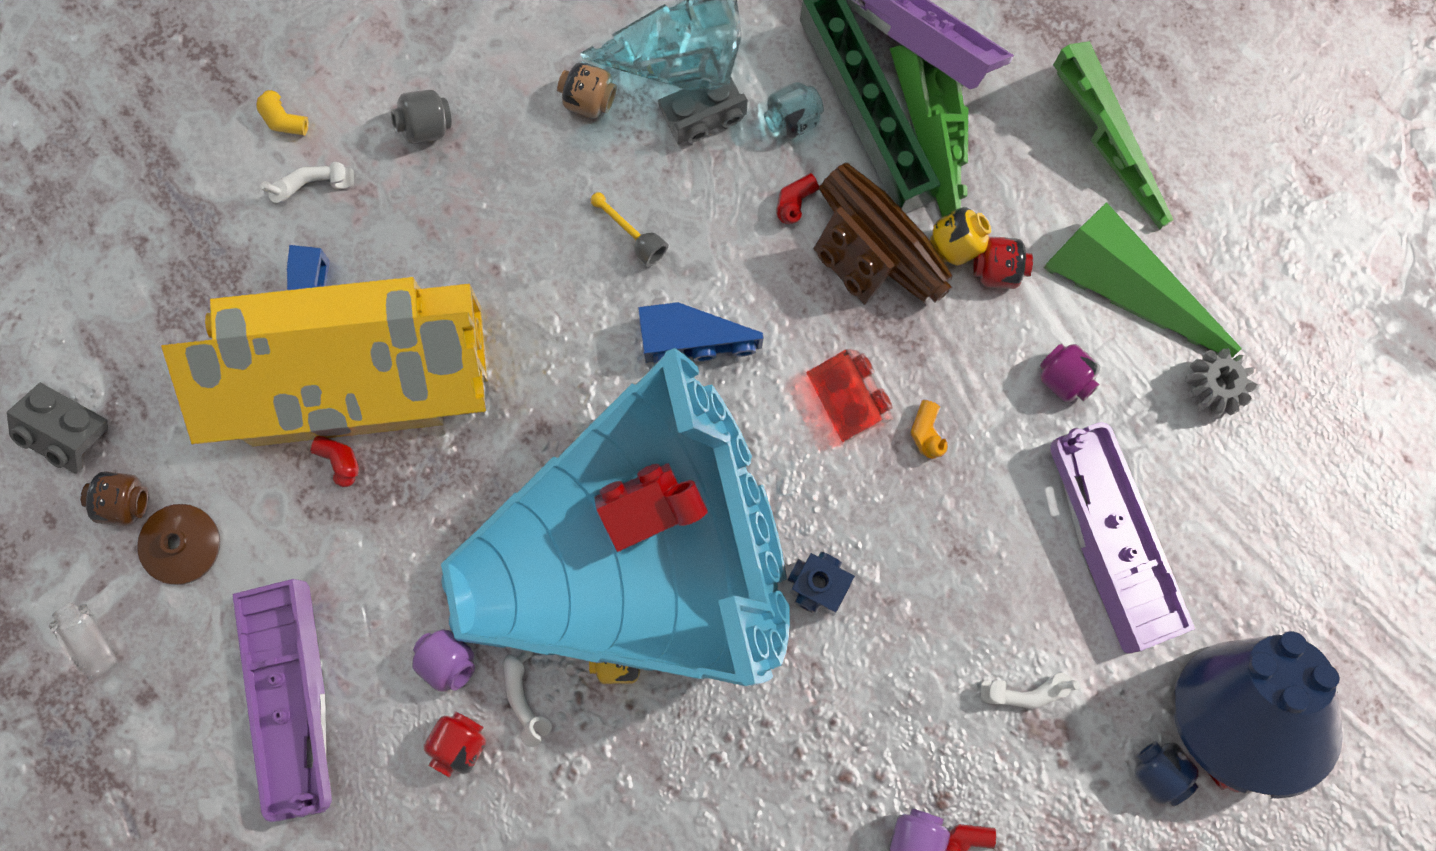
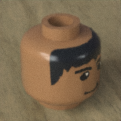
[557,62,617,119]

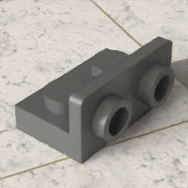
[658,70,748,145]

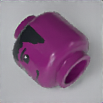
[1040,343,1100,403]

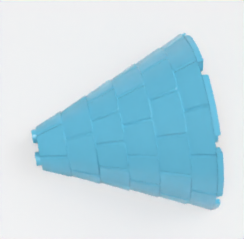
[441,348,790,687]

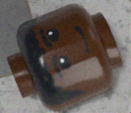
[80,471,148,527]

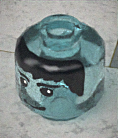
[764,82,824,139]

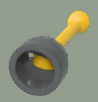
[590,192,669,267]

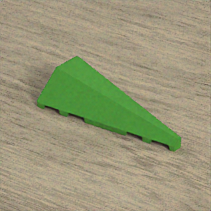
[1053,41,1174,230]
[890,45,969,218]
[1043,202,1242,358]

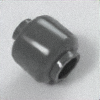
[391,90,452,144]

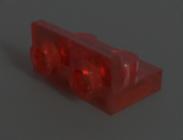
[806,349,894,443]

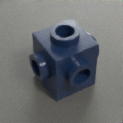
[787,552,855,616]

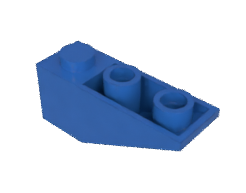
[638,302,764,365]

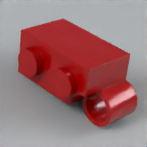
[594,463,708,552]

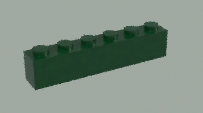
[800,0,941,213]

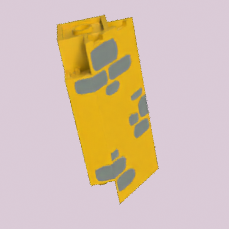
[161,277,488,447]

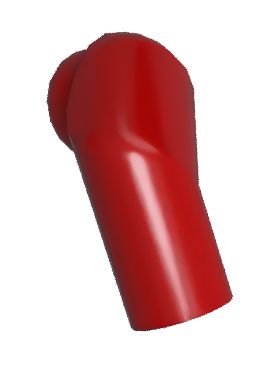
[776,173,819,225]
[310,436,359,487]
[946,824,996,851]

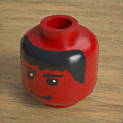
[973,237,1033,289]
[423,711,486,778]

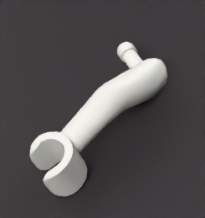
[260,162,354,203]
[503,650,552,747]
[980,673,1080,709]

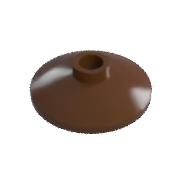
[137,504,220,585]

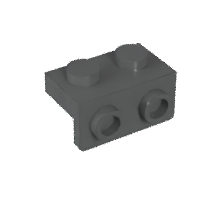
[6,382,108,474]

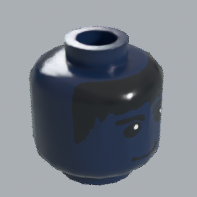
[1135,741,1199,807]

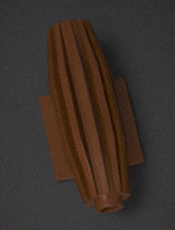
[813,162,953,305]

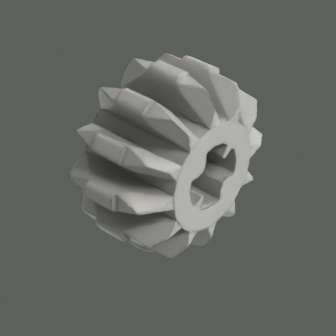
[1185,348,1258,417]

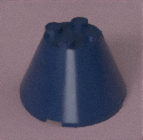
[1174,631,1343,799]

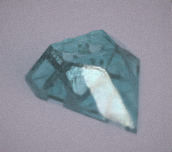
[580,0,742,91]

